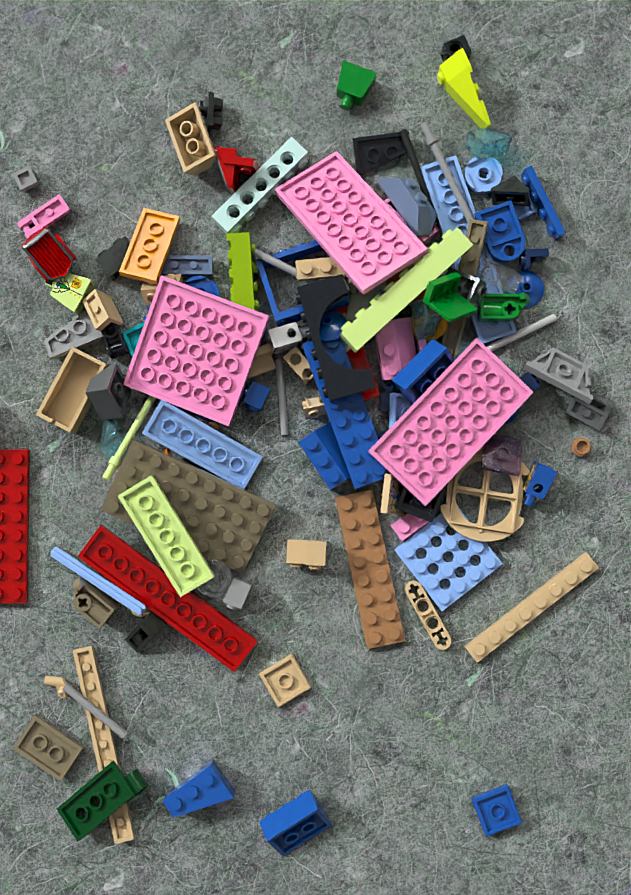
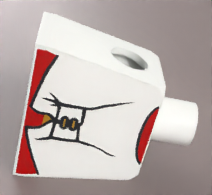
[264,322,309,356]

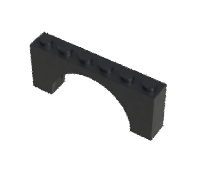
[295,274,375,402]

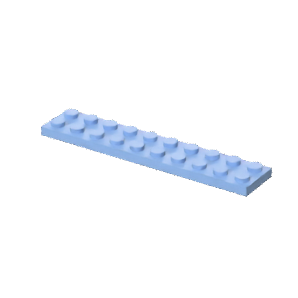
[421,155,517,344]

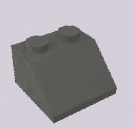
[86,363,131,420]

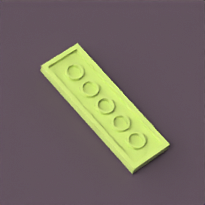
[118,475,215,597]

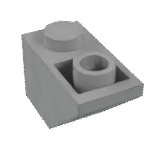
[223,577,253,611]

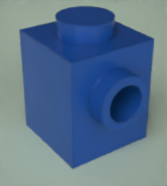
[242,381,271,412]

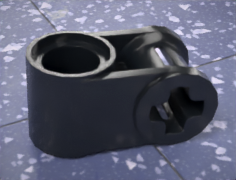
[101,322,130,360]

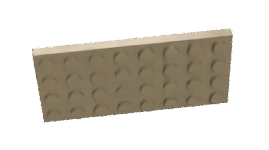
[100,439,276,574]

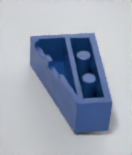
[162,760,236,817]

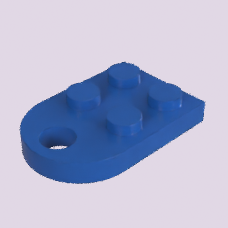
[474,200,525,262]

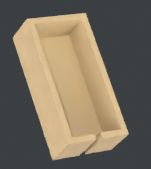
[36,347,109,434]

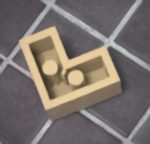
[286,539,326,569]

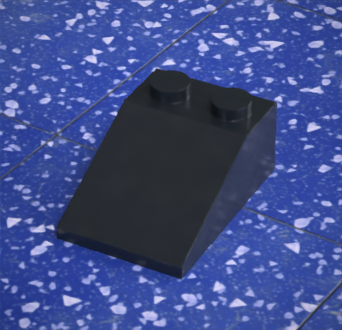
[396,483,448,523]

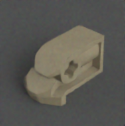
[73,577,121,629]

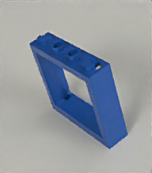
[256,240,350,327]

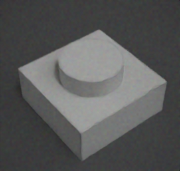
[13,166,39,192]

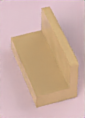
[82,289,123,331]
[248,343,276,379]

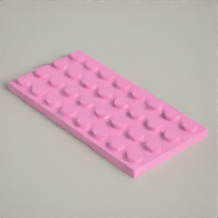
[275,151,428,295]
[368,338,533,506]

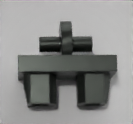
[198,92,223,132]

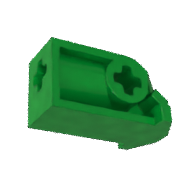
[478,293,530,322]

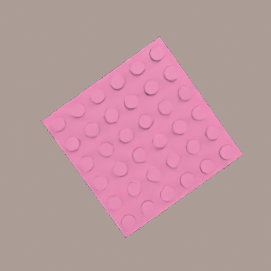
[123,275,270,426]

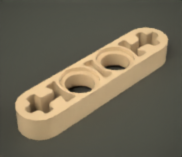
[405,580,451,650]

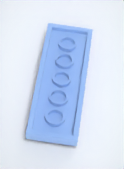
[142,399,262,489]

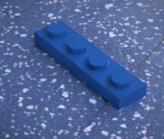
[521,165,566,241]

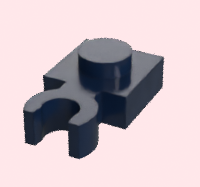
[380,379,399,412]

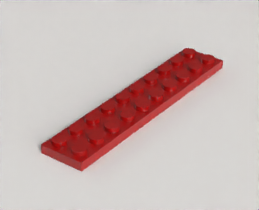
[77,525,258,672]

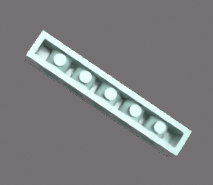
[212,137,308,234]

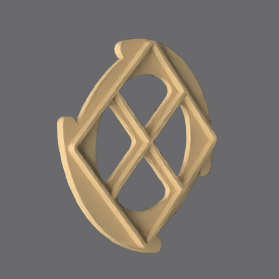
[440,446,530,542]

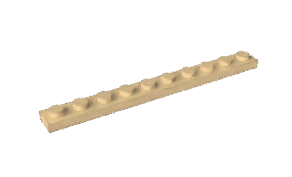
[73,645,135,844]

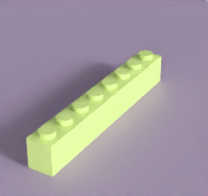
[339,227,473,353]

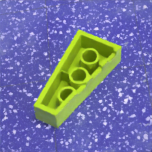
[226,232,259,311]

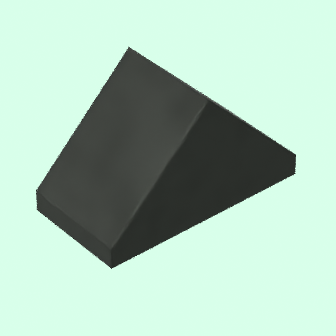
[490,175,531,206]

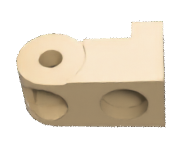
[282,347,314,384]

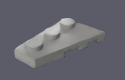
[44,309,104,360]

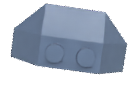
[377,178,437,237]

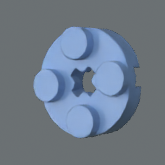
[464,155,503,195]

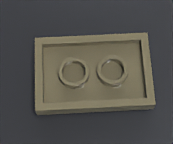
[12,714,84,782]

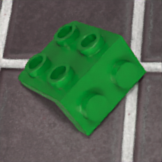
[423,272,477,322]

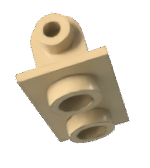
[302,397,327,418]

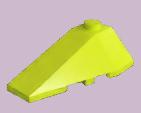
[437,48,491,133]

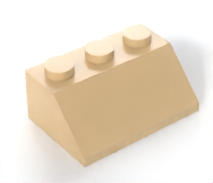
[165,102,216,176]

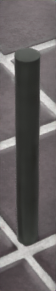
[399,129,431,202]

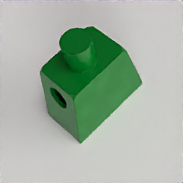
[337,60,377,111]

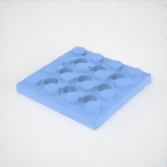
[394,507,502,611]

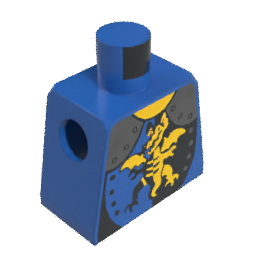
[522,461,557,507]

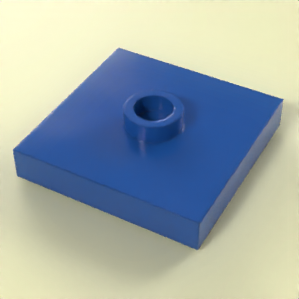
[471,784,522,837]

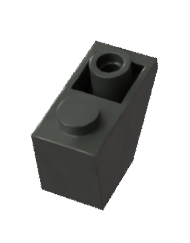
[95,236,130,281]

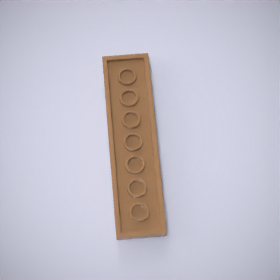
[335,489,405,649]

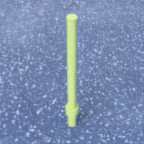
[102,395,156,481]

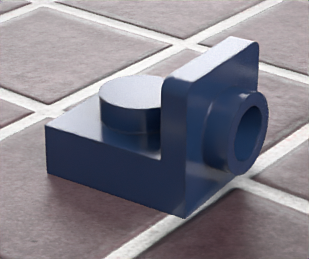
[519,248,549,271]

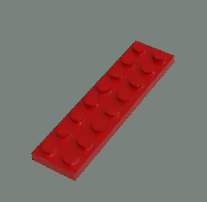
[0,449,30,603]

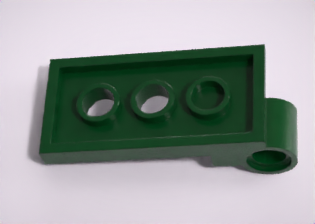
[57,761,149,842]

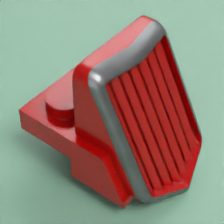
[213,146,260,194]
[22,227,76,282]

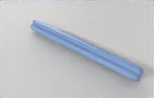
[51,547,146,615]

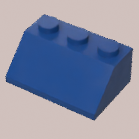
[392,339,455,404]
[298,422,350,491]
[259,790,332,856]

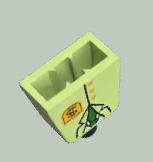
[45,273,95,315]

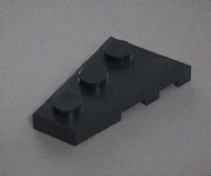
[352,131,409,176]

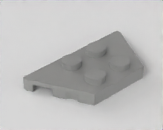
[523,347,593,404]

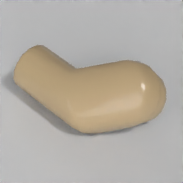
[44,676,68,698]

